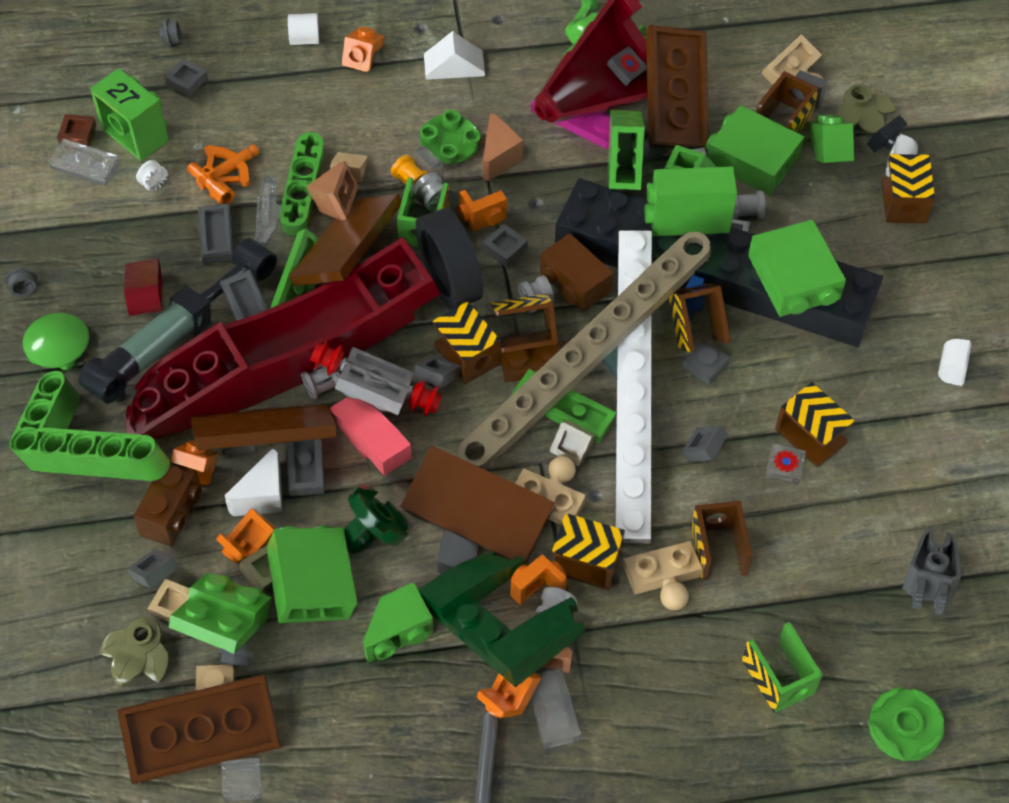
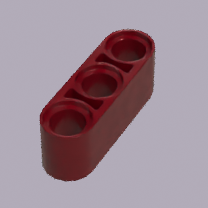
[124,258,163,317]

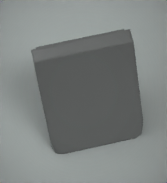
[437,531,479,573]

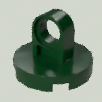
[344,485,409,554]

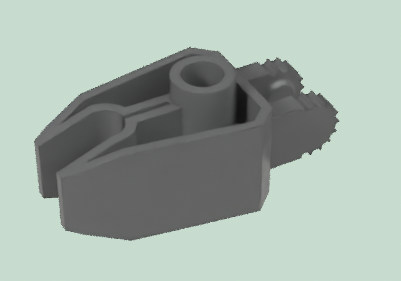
[902,528,961,615]

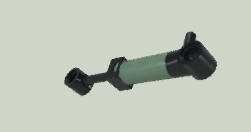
[78,237,277,404]

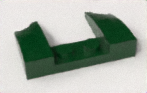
[418,551,585,688]

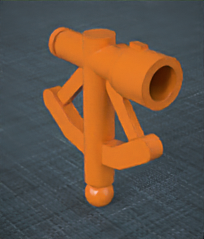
[187,144,259,205]

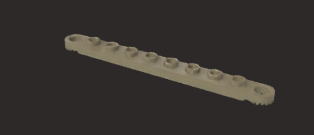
[458,232,711,470]

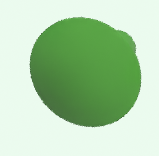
[419,109,481,164]
[23,313,89,370]

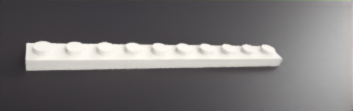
[616,231,652,544]

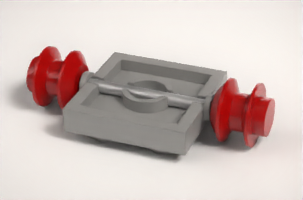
[310,338,442,417]

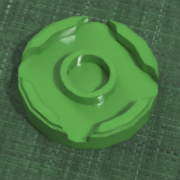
[868,687,944,761]

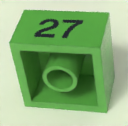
[90,68,169,161]

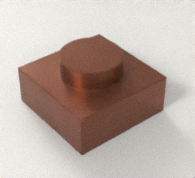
[57,114,97,148]

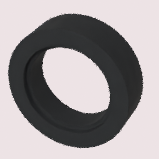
[416,207,483,310]

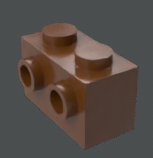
[540,233,613,312]
[133,460,202,547]

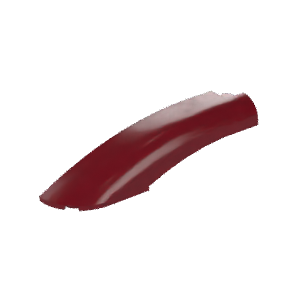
[126,237,440,439]

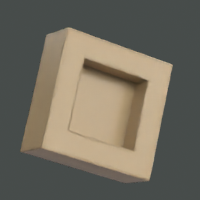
[148,579,190,622]
[195,664,235,691]

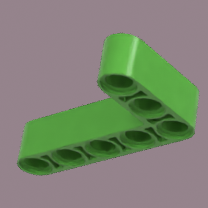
[9,371,170,481]

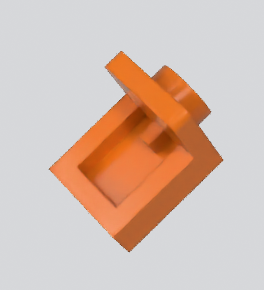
[342,27,385,72]
[456,190,507,232]
[171,441,219,485]
[216,509,276,564]
[510,554,567,605]
[476,672,541,718]

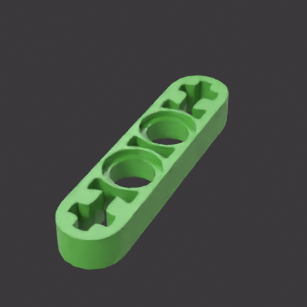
[279,132,325,236]

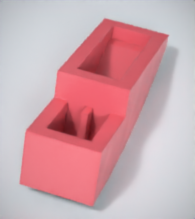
[328,397,412,476]

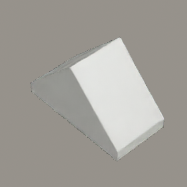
[424,31,485,80]
[224,449,283,516]

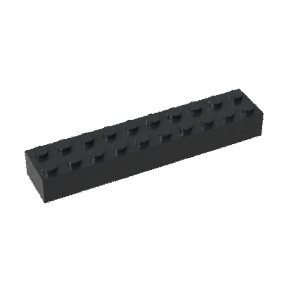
[555,178,884,348]

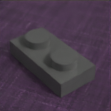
[287,439,324,496]

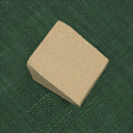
[330,152,368,183]

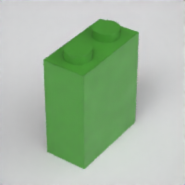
[705,105,805,196]
[607,110,644,190]
[644,166,737,236]
[748,219,846,317]
[267,525,357,623]

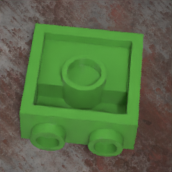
[168,573,271,654]

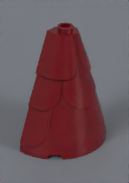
[534,0,648,123]

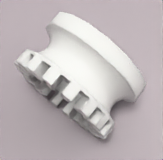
[136,160,168,192]

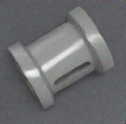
[732,190,765,220]
[301,367,340,400]

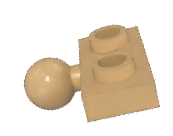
[761,34,823,85]
[515,456,586,525]
[623,541,702,611]

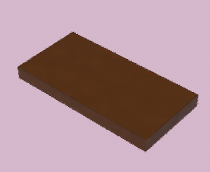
[646,25,709,151]
[289,194,402,286]
[191,404,337,450]
[400,445,556,565]
[117,674,282,785]

